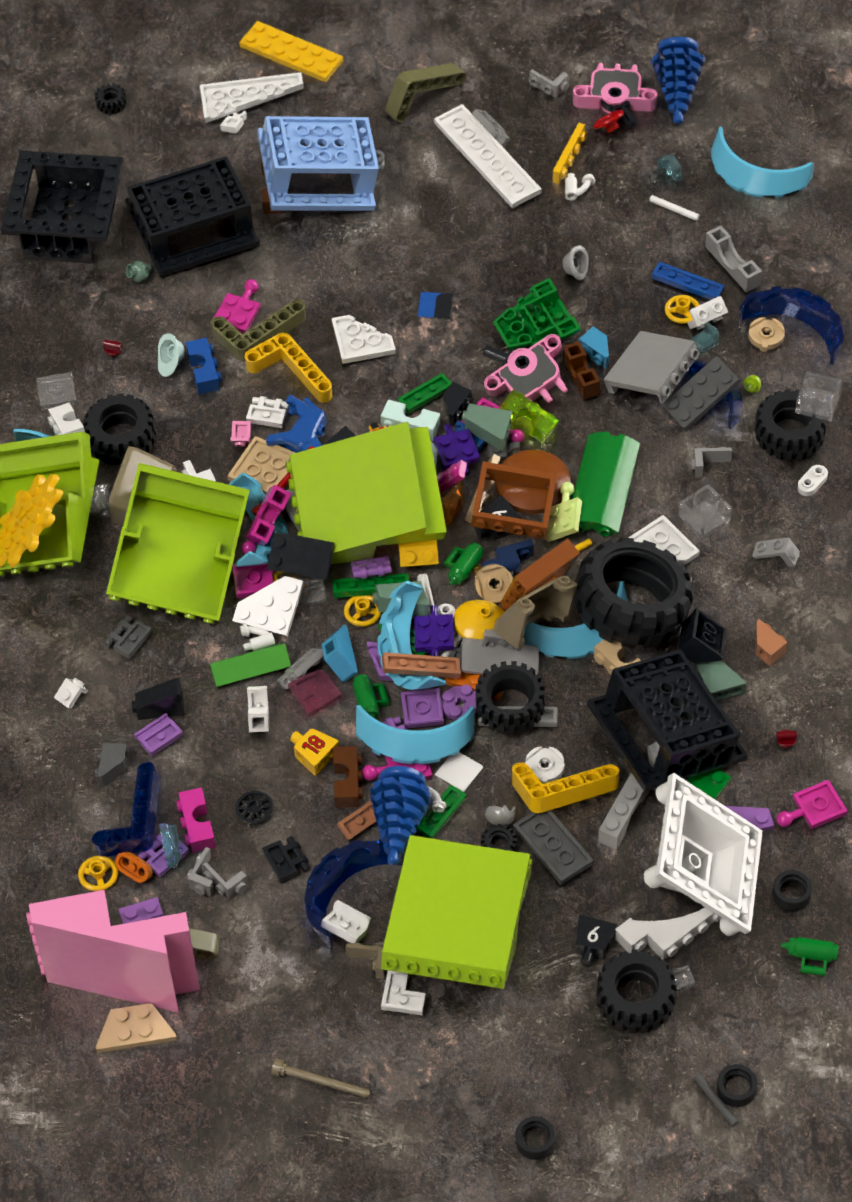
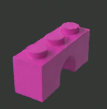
[245,485,291,546]
[176,787,216,853]

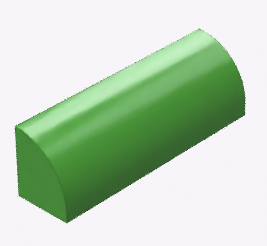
[209,643,291,687]

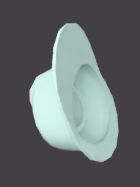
[158,333,185,377]

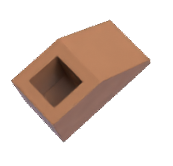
[756,619,787,666]

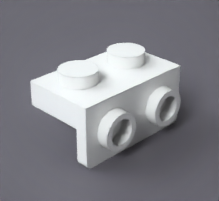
[688,296,728,330]
[321,900,371,943]

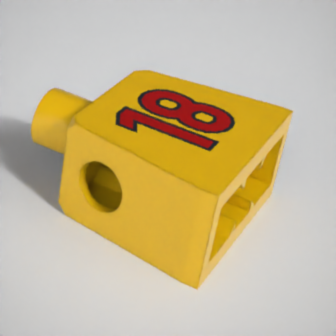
[290,729,339,776]

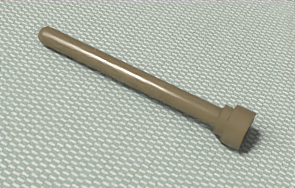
[271,1058,370,1098]

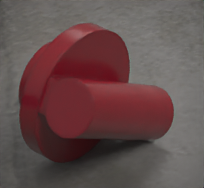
[103,339,122,356]
[776,729,797,748]

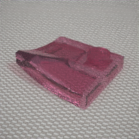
[288,670,342,717]

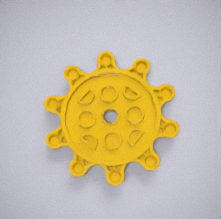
[0,474,63,568]

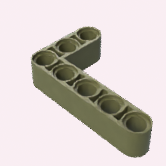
[385,63,466,123]
[211,299,306,361]

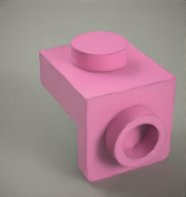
[230,421,251,447]

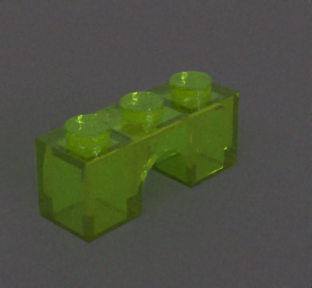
[500,389,559,444]

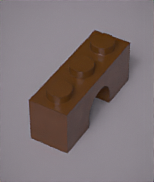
[563,341,600,400]
[333,746,363,808]

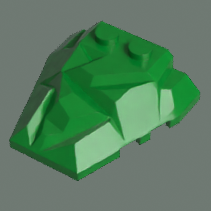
[493,278,581,350]

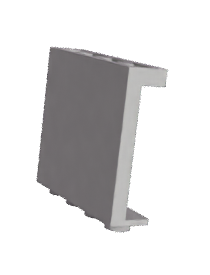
[603,331,699,404]

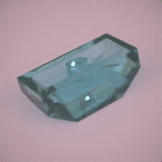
[159,823,182,868]

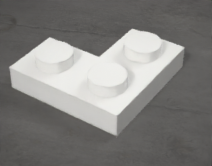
[381,970,426,1015]

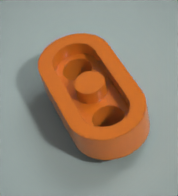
[115,851,152,883]

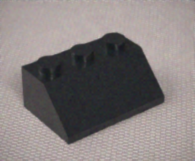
[678,608,727,663]

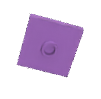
[401,688,444,729]

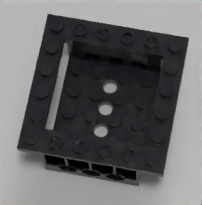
[1,150,124,264]
[125,156,260,277]
[587,649,748,792]

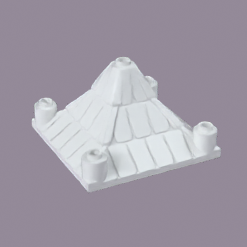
[644,773,762,936]

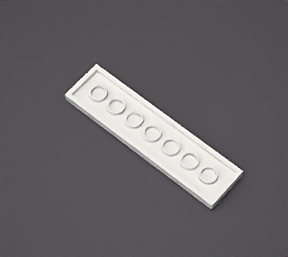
[434,104,541,208]

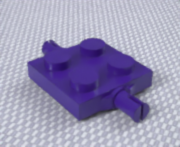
[434,424,480,476]
[414,605,454,656]

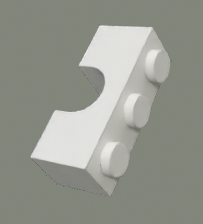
[47,403,85,435]

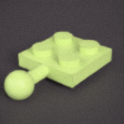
[545,482,582,542]

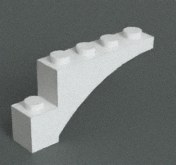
[615,908,721,960]

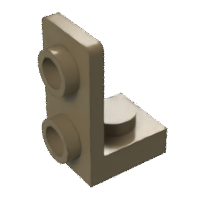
[346,943,386,979]

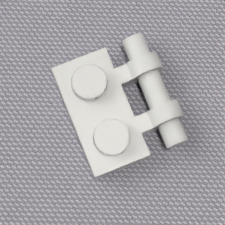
[246,396,289,428]

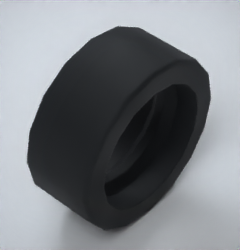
[773,870,812,911]
[717,1064,758,1107]
[515,1116,556,1160]

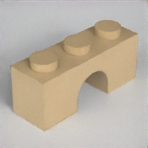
[594,640,641,675]

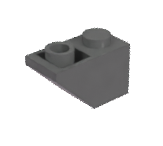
[95,742,128,787]

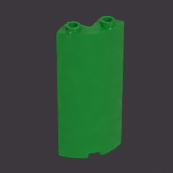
[572,432,640,538]

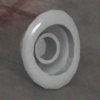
[562,245,589,280]

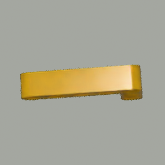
[245,333,332,403]
[512,762,619,813]

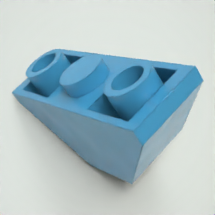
[321,624,358,682]

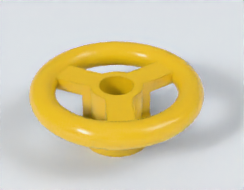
[665,295,699,324]
[344,595,382,627]
[78,856,118,892]

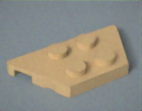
[96,1003,177,1053]

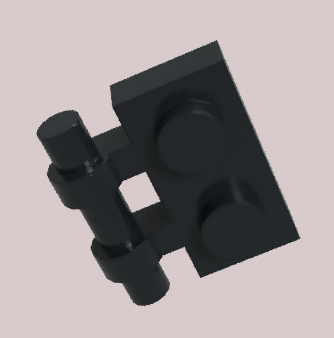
[262,836,311,883]

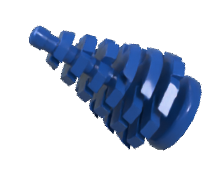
[651,37,705,124]
[370,766,431,866]

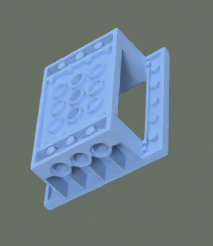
[257,116,379,211]

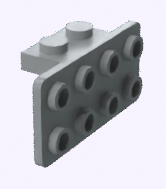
[461,629,539,675]

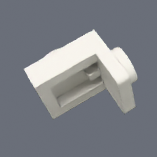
[54,678,88,709]

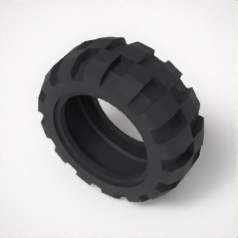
[574,538,693,648]

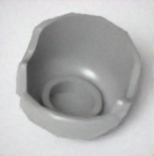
[485,805,517,827]

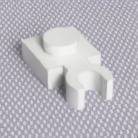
[220,111,247,133]

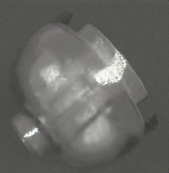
[89,483,112,519]

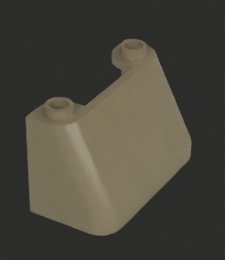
[109,446,178,525]
[493,576,578,649]

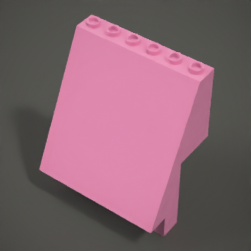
[26,890,200,1013]

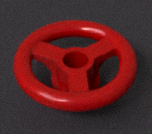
[593,110,624,133]

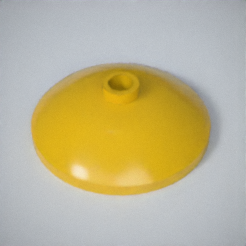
[453,600,505,640]

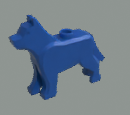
[266,395,327,453]

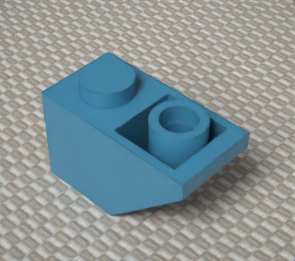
[579,326,609,369]

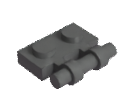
[103,616,153,659]

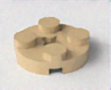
[748,317,785,352]
[474,564,513,603]

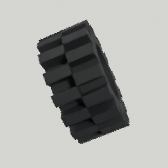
[95,83,127,115]
[481,824,517,852]

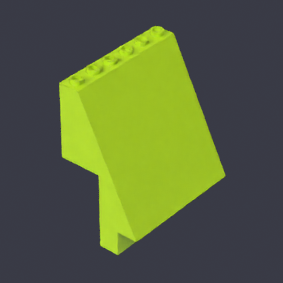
[286,421,446,564]
[0,431,99,577]
[106,463,250,624]
[381,835,532,989]

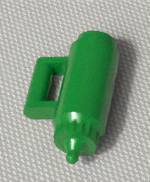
[443,543,484,585]
[352,674,390,719]
[781,937,839,976]

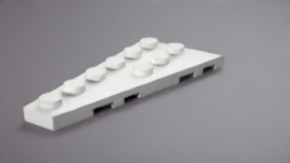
[200,72,303,123]

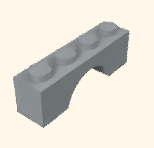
[705,226,762,293]
[598,773,650,850]

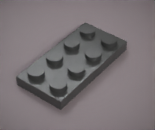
[662,356,741,431]
[513,810,594,885]

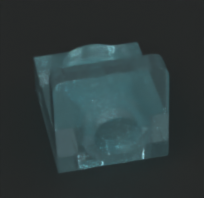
[657,154,682,182]
[690,322,719,354]

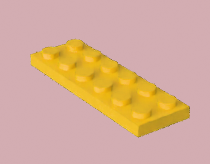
[239,21,343,83]

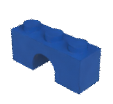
[186,338,222,394]

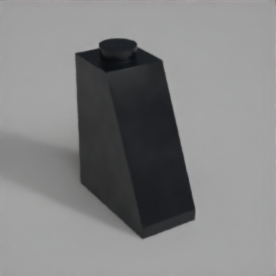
[132,678,185,720]

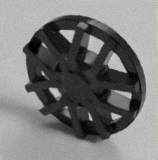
[236,791,273,825]

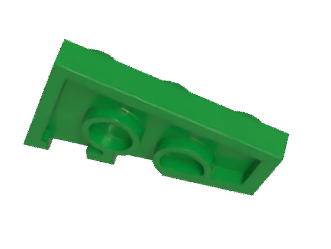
[685,769,731,800]

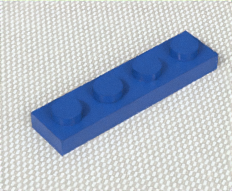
[652,262,725,300]

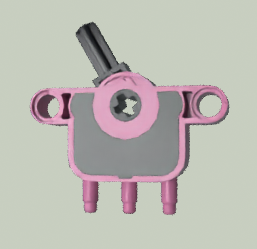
[573,63,657,128]
[483,334,568,413]

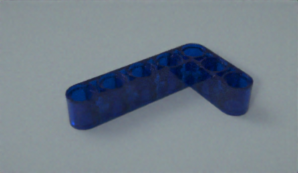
[92,762,160,857]

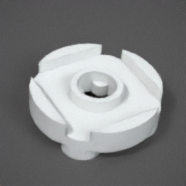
[525,746,565,784]

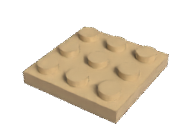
[228,436,295,495]

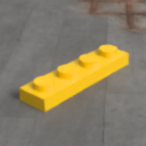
[553,123,587,184]

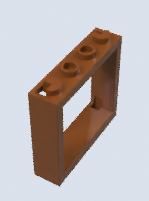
[471,461,557,539]
[500,538,580,611]

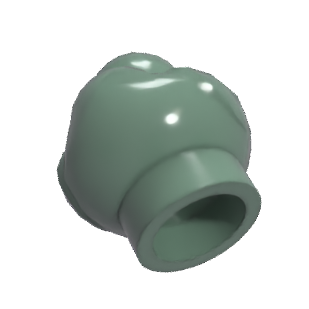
[126,260,153,283]

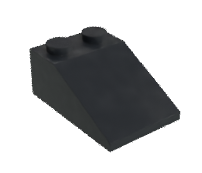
[267,533,335,580]

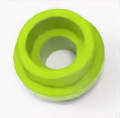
[743,375,761,393]

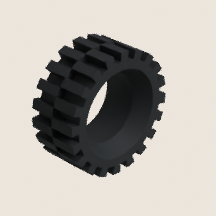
[476,661,545,735]

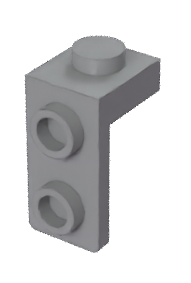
[529,70,569,98]
[691,447,732,477]
[752,538,800,567]
[187,847,214,897]
[203,862,248,900]

